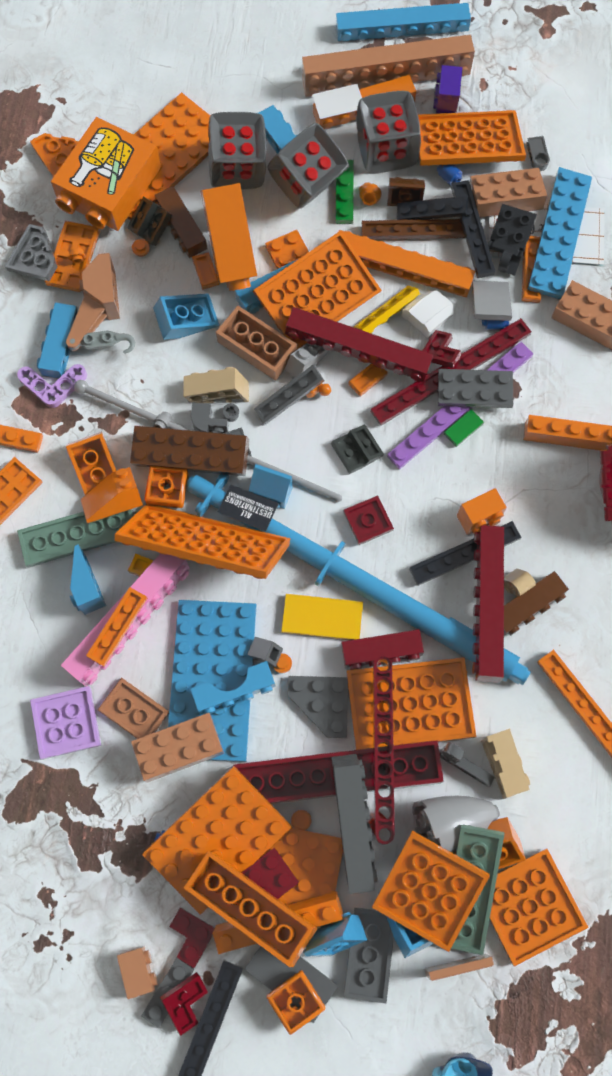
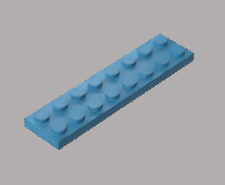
[527,167,592,299]

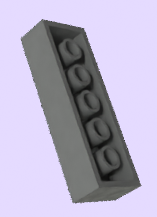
[331,754,378,894]

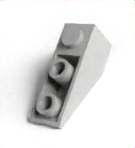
[285,343,329,378]

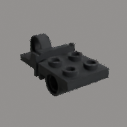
[488,204,537,276]

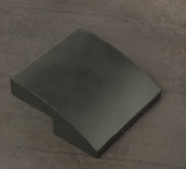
[127,196,172,246]
[331,424,384,474]

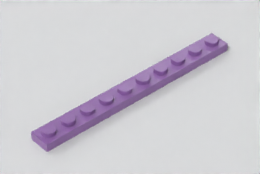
[387,342,534,470]

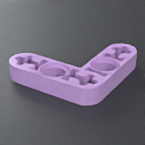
[17,364,87,408]

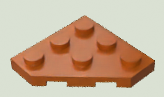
[30,133,79,177]

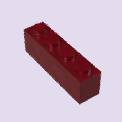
[341,629,424,670]

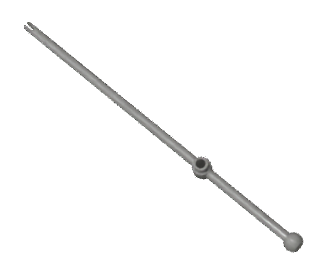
[74,380,342,502]

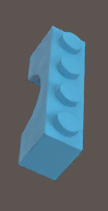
[191,661,276,714]

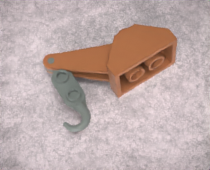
[66,253,135,354]

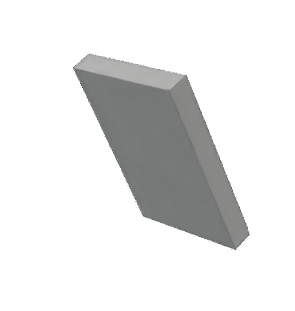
[472,280,512,321]

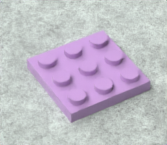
[30,686,101,760]

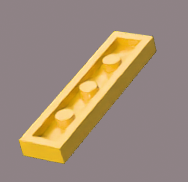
[353,285,420,333]

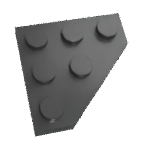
[4,224,58,281]
[288,676,348,738]

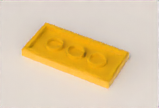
[281,594,363,640]

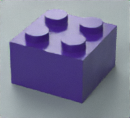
[433,65,463,114]

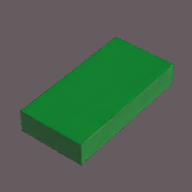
[444,409,484,447]

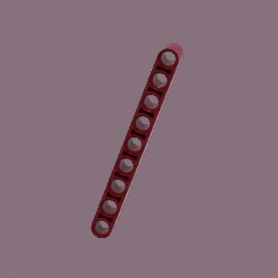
[373,656,395,845]

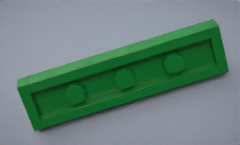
[336,160,354,224]

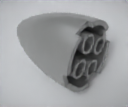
[412,796,500,855]

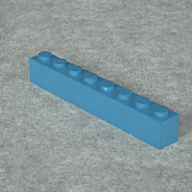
[336,3,471,41]

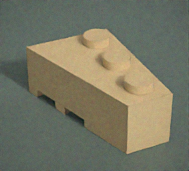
[183,367,249,403]
[481,728,530,799]

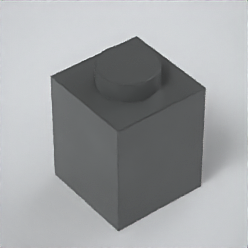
[247,637,283,667]

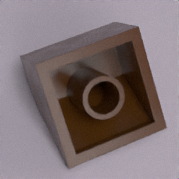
[387,177,425,206]

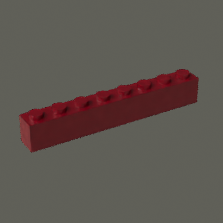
[285,307,433,382]
[472,525,504,683]

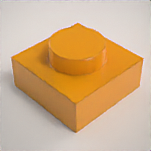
[128,553,153,577]

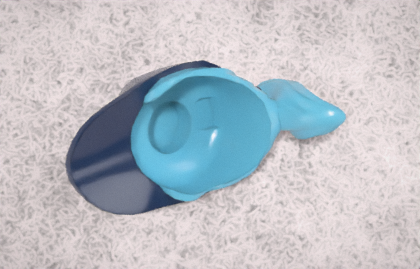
[432,1052,493,1076]

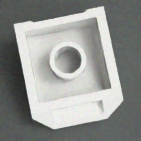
[402,290,454,339]

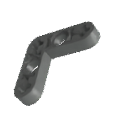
[440,742,495,787]

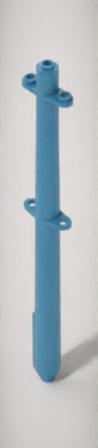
[186,473,531,685]

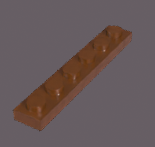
[361,219,465,240]

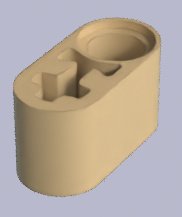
[504,568,536,597]

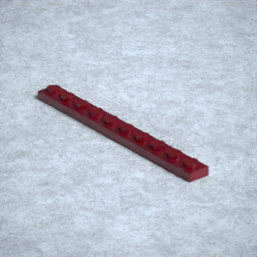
[370,318,532,426]

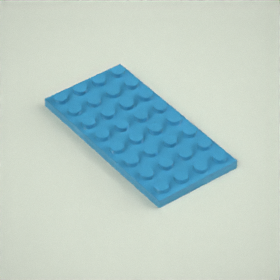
[168,600,257,762]

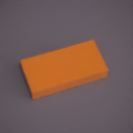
[192,252,219,290]
[348,364,388,397]

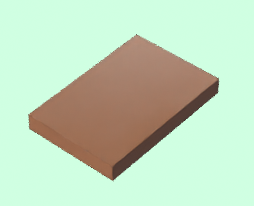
[97,677,169,739]
[425,954,494,981]

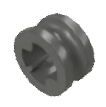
[223,403,239,422]

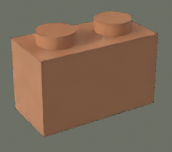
[117,946,157,999]

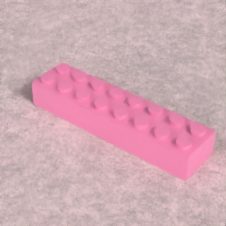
[61,554,190,687]

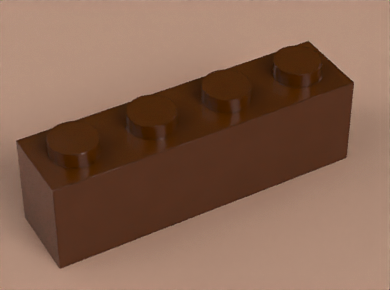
[155,186,208,258]
[504,571,569,636]

